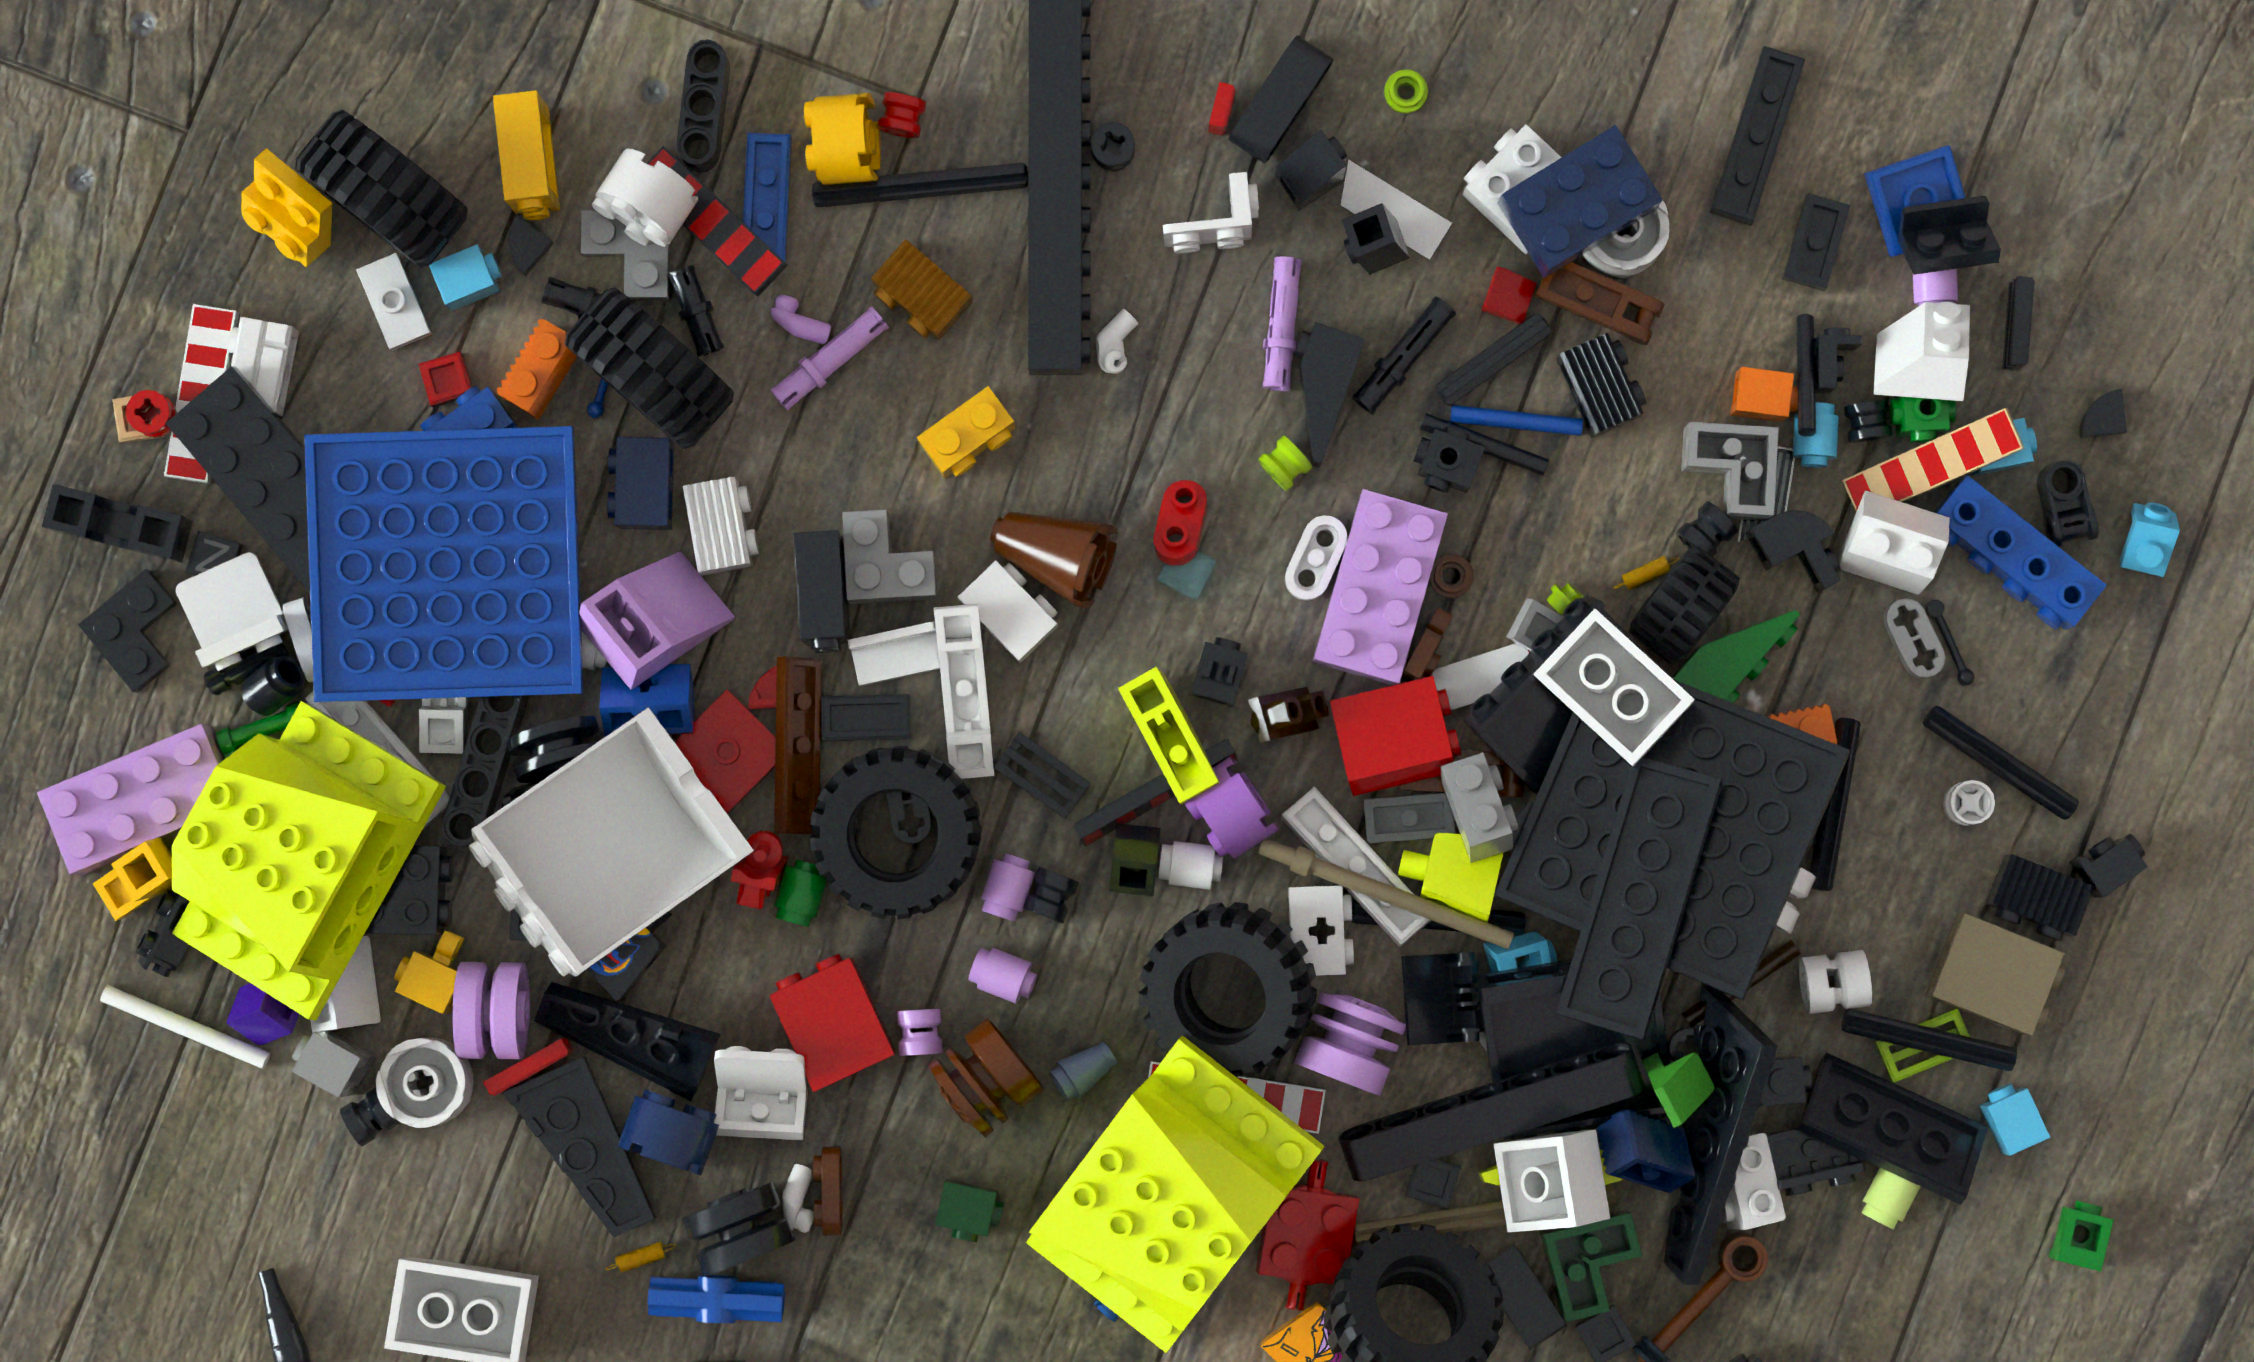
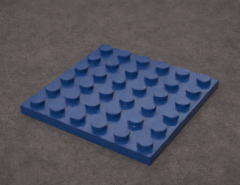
[304,426,584,702]

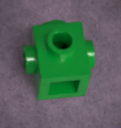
[1889,396,1956,443]

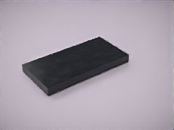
[1797,1052,1988,1205]

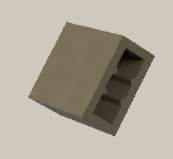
[1925,913,2066,1036]

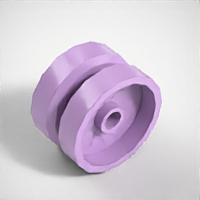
[453,962,530,1059]

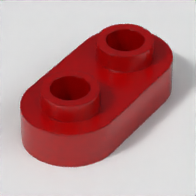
[1153,480,1208,566]

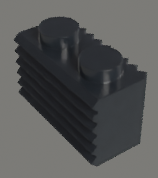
[1556,333,1646,438]
[1986,854,2095,941]

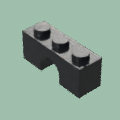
[42,484,193,563]

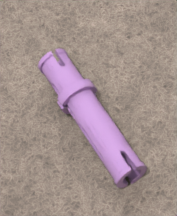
[1262,256,1302,391]
[770,306,889,411]

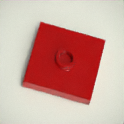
[674,689,776,814]

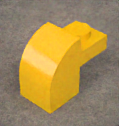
[92,838,172,921]

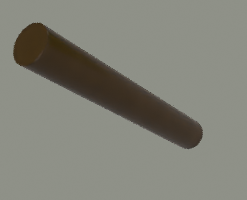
[1681,940,1801,1028]

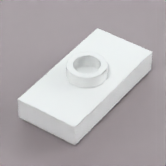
[356,253,432,351]

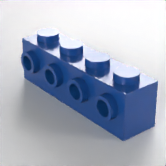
[1934,475,2107,630]

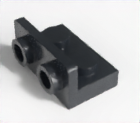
[1898,196,2001,275]

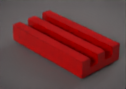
[483,1037,574,1096]

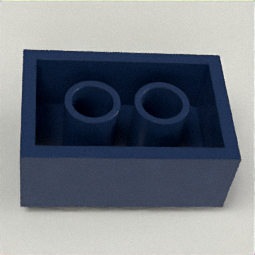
[1497,125,1663,278]

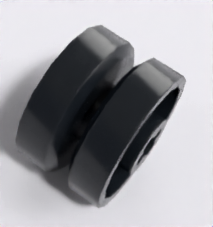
[682,1182,796,1277]

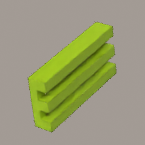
[1874,1008,1970,1083]

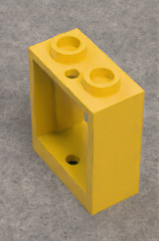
[493,90,560,221]

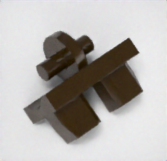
[1248,687,1329,743]

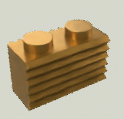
[871,239,973,340]

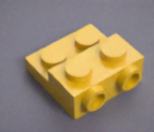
[241,148,332,268]

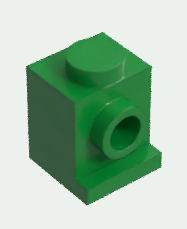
[2048,1201,2114,1272]

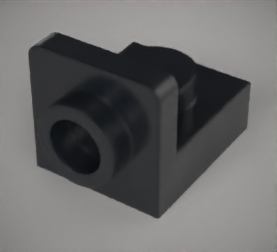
[1814,328,1862,394]

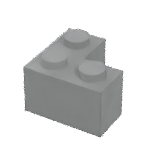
[1681,422,1779,521]
[842,509,938,605]

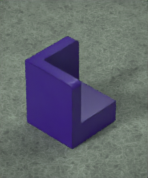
[226,983,299,1046]

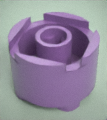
[1184,756,1280,859]

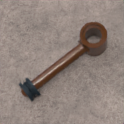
[1632,1232,1768,1362]

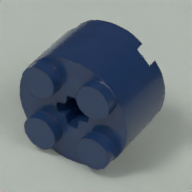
[617,1089,719,1176]

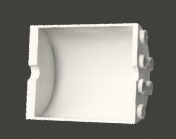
[469,707,754,977]

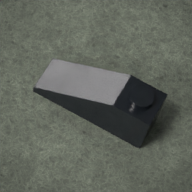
[1295,322,1365,468]

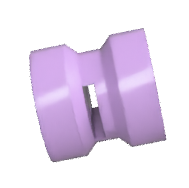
[897,1009,943,1056]

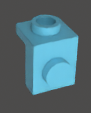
[2119,502,2180,577]

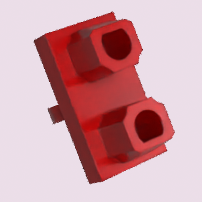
[730,830,788,909]

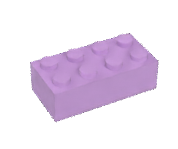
[1312,489,1448,686]
[37,724,225,875]

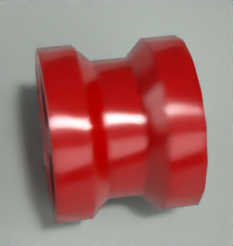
[877,92,926,138]
[126,390,177,438]

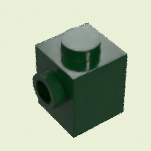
[935,1179,1004,1242]

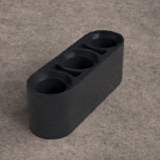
[1228,35,1334,164]
[677,39,730,173]

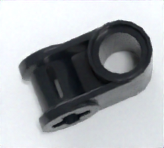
[2037,461,2099,547]

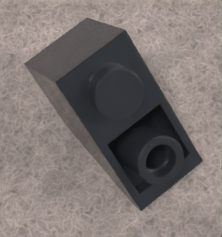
[1275,130,1348,211]

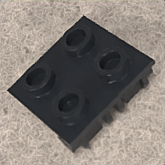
[1401,952,1484,1045]

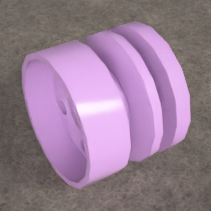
[1294,992,1406,1096]

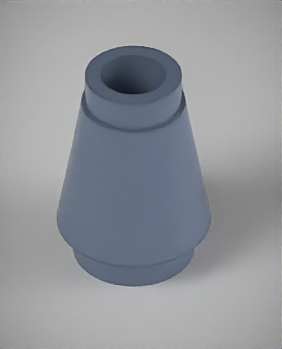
[1049,1042,1117,1101]

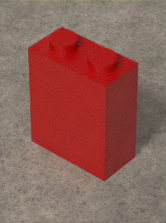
[1330,676,1462,796]
[769,953,897,1092]

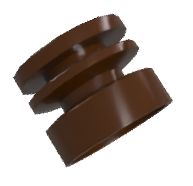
[928,1018,1045,1138]

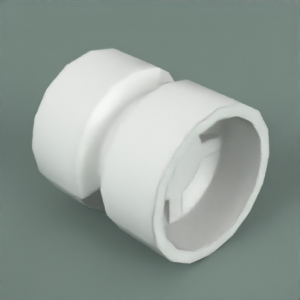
[1799,950,1872,1014]

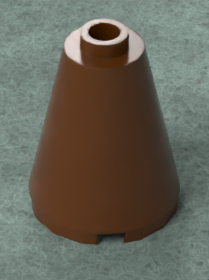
[990,512,1118,609]

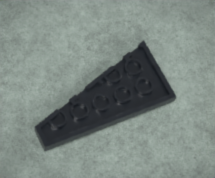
[1664,985,1778,1285]

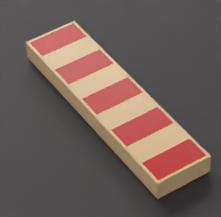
[1842,408,2025,511]

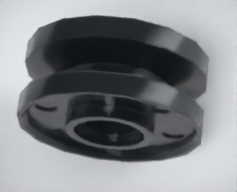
[506,716,600,783]

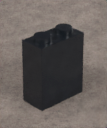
[793,530,851,653]

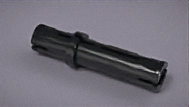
[1352,296,1456,415]

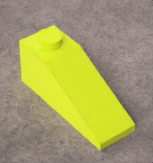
[1118,667,1220,804]

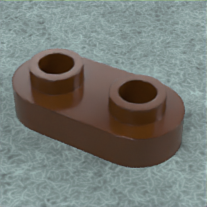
[813,1146,843,1236]

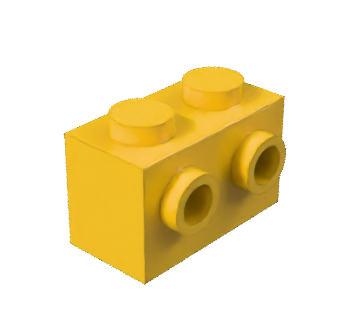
[917,386,1016,478]

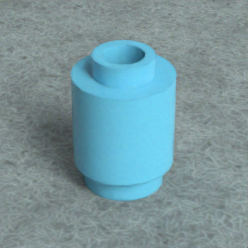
[1793,402,1839,468]

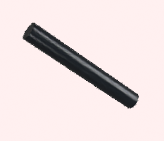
[1796,314,1816,437]
[1420,413,1549,476]

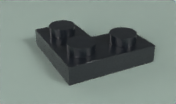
[78,569,177,693]

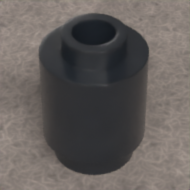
[241,656,305,716]

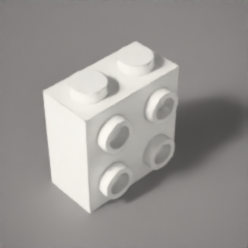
[1462,124,1562,254]

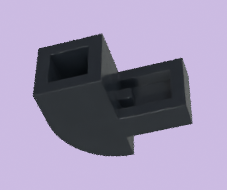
[1745,510,1841,593]

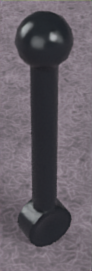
[1926,600,1975,686]

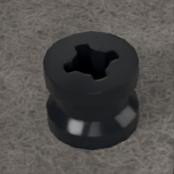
[1091,122,1135,172]
[1843,400,1893,443]

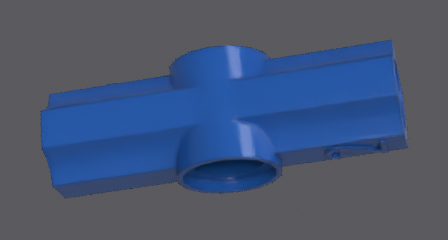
[648,1275,785,1323]

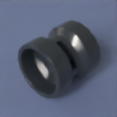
[1676,501,1738,557]
[1023,867,1079,923]
[340,1087,401,1146]

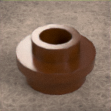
[1429,554,1474,598]

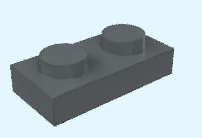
[1363,793,1455,844]

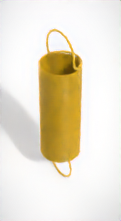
[1613,556,1680,590]
[605,1241,676,1272]

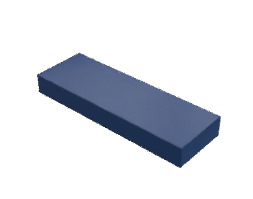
[743,133,792,263]

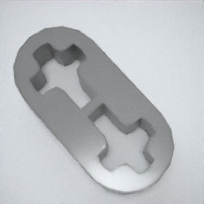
[1883,598,1945,679]

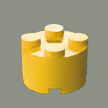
[804,93,881,185]

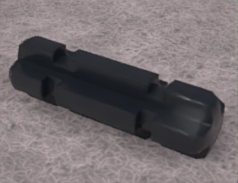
[204,642,289,695]

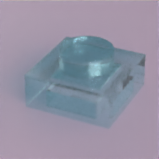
[1157,541,1216,601]

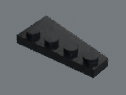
[534,982,721,1101]
[502,1056,656,1237]

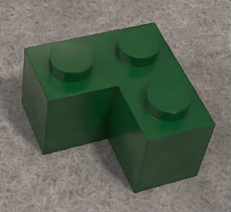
[1539,1210,1642,1322]

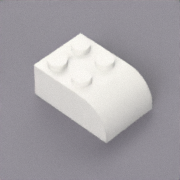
[1533,609,1695,767]
[384,1258,539,1362]

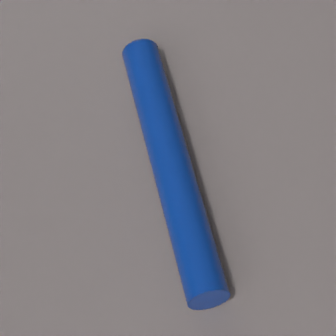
[1450,405,1583,436]

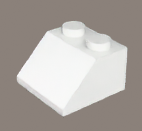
[1874,302,1970,401]
[1837,490,1950,595]
[1494,1129,1610,1232]

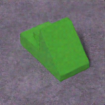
[1642,1052,1714,1128]

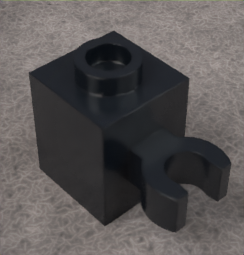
[1191,637,1248,707]

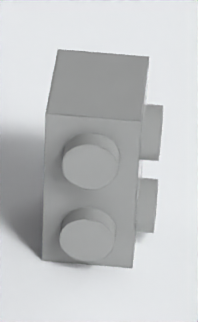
[1441,753,1518,863]

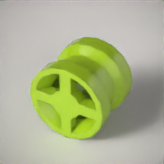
[1257,435,1313,491]

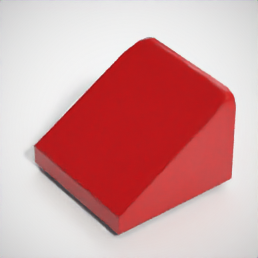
[1481,266,1537,324]

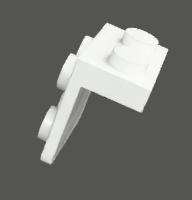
[1163,172,1259,253]
[176,552,289,671]
[714,1046,808,1140]

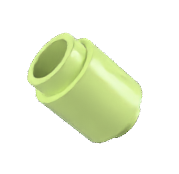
[1861,1168,1921,1230]

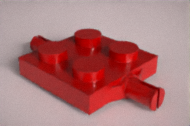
[1255,1159,1359,1311]

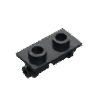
[136,889,190,977]

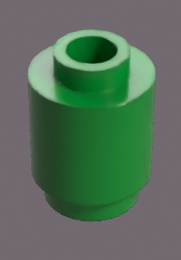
[774,859,827,927]

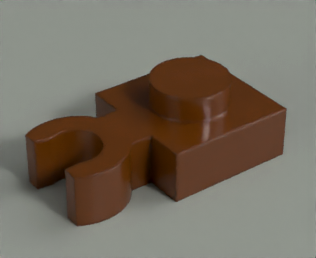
[1401,607,1453,682]

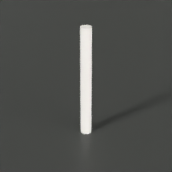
[100,985,270,1069]

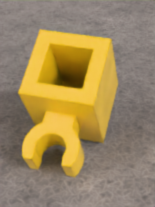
[394,931,465,1014]

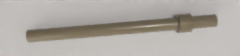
[1258,838,1514,949]

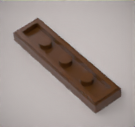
[774,656,822,835]

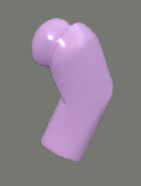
[771,295,831,345]

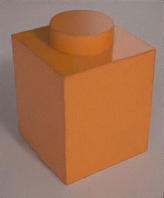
[1730,367,1798,422]

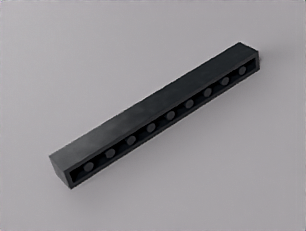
[1028,0,1091,375]

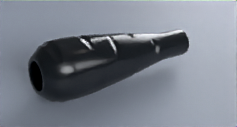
[257,1268,310,1362]

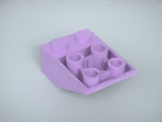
[579,551,735,690]

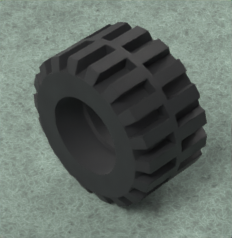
[1629,545,1740,665]

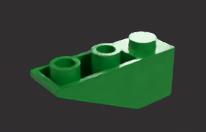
[1671,610,1800,703]

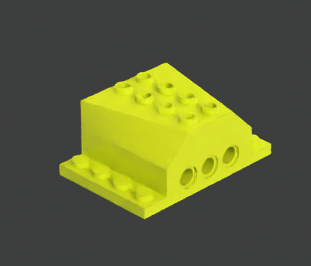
[172,701,446,1021]
[1026,1035,1325,1353]

